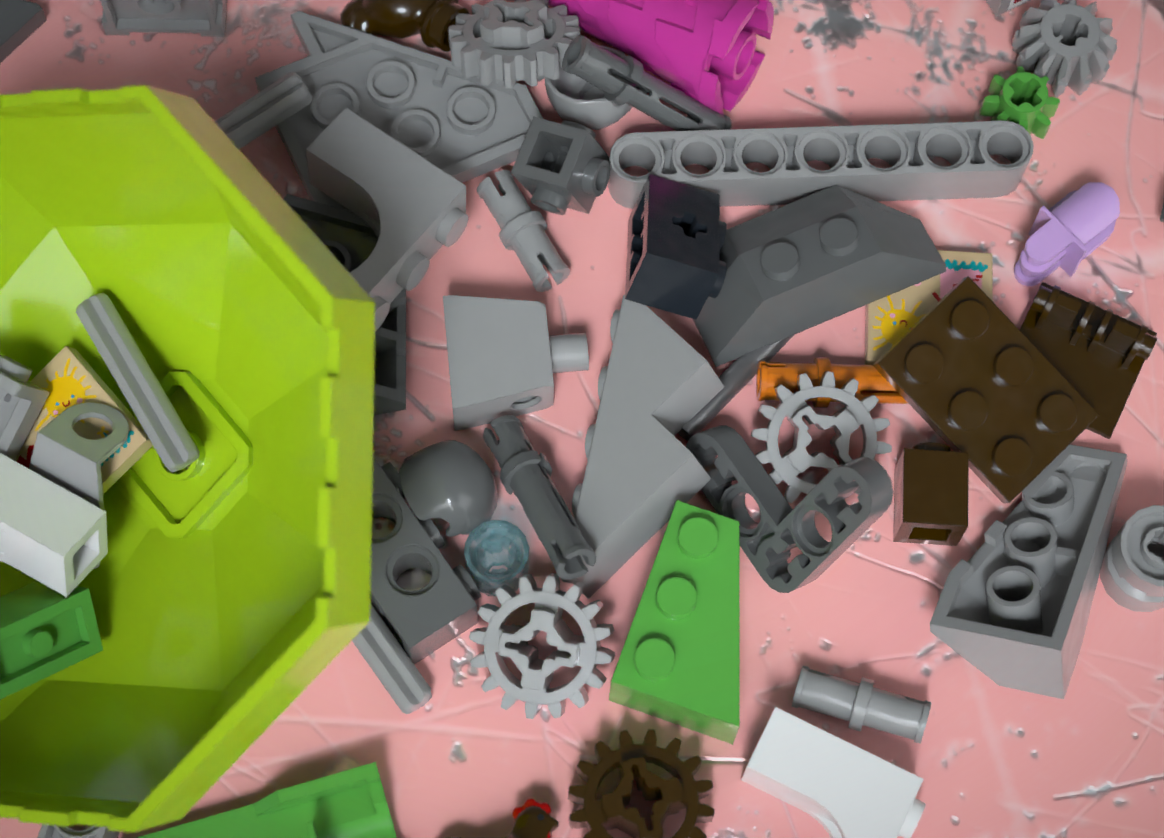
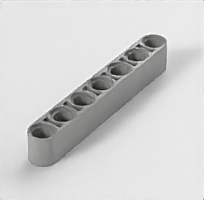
[608,121,1034,209]

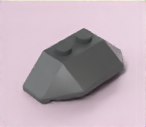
[693,185,946,367]

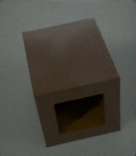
[893,443,969,546]

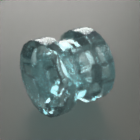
[464,520,529,597]

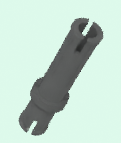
[562,35,732,131]
[483,415,597,580]

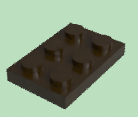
[873,276,1099,504]

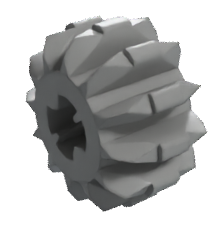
[1012,0,1117,98]

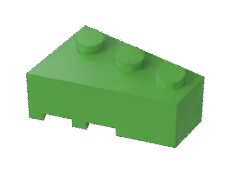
[609,500,740,745]

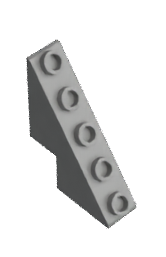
[561,295,724,599]

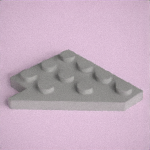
[255,11,543,212]

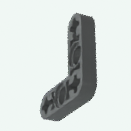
[686,425,893,593]

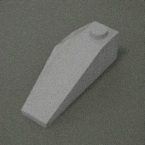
[930,445,1127,699]

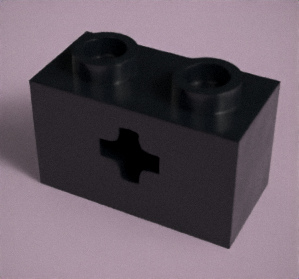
[625,174,727,320]

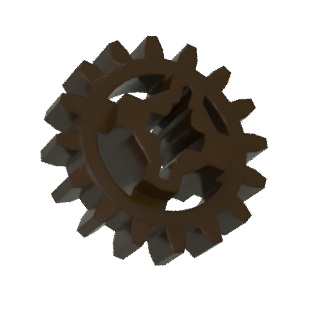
[568,729,715,838]

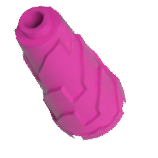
[548,0,774,114]

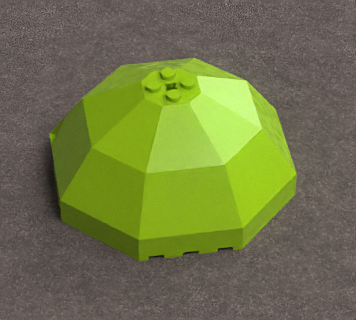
[0,85,375,832]

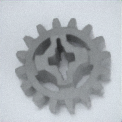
[449,0,581,88]
[751,371,892,503]
[469,573,615,719]

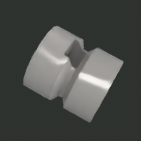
[1100,505,1164,612]

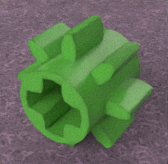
[979,67,1060,139]

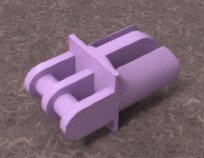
[1013,182,1120,287]

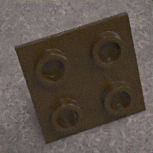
[1020,282,1157,439]

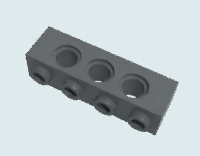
[370,440,481,664]

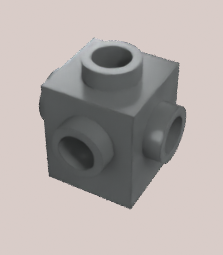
[511,116,610,215]

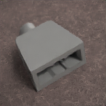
[443,295,589,431]

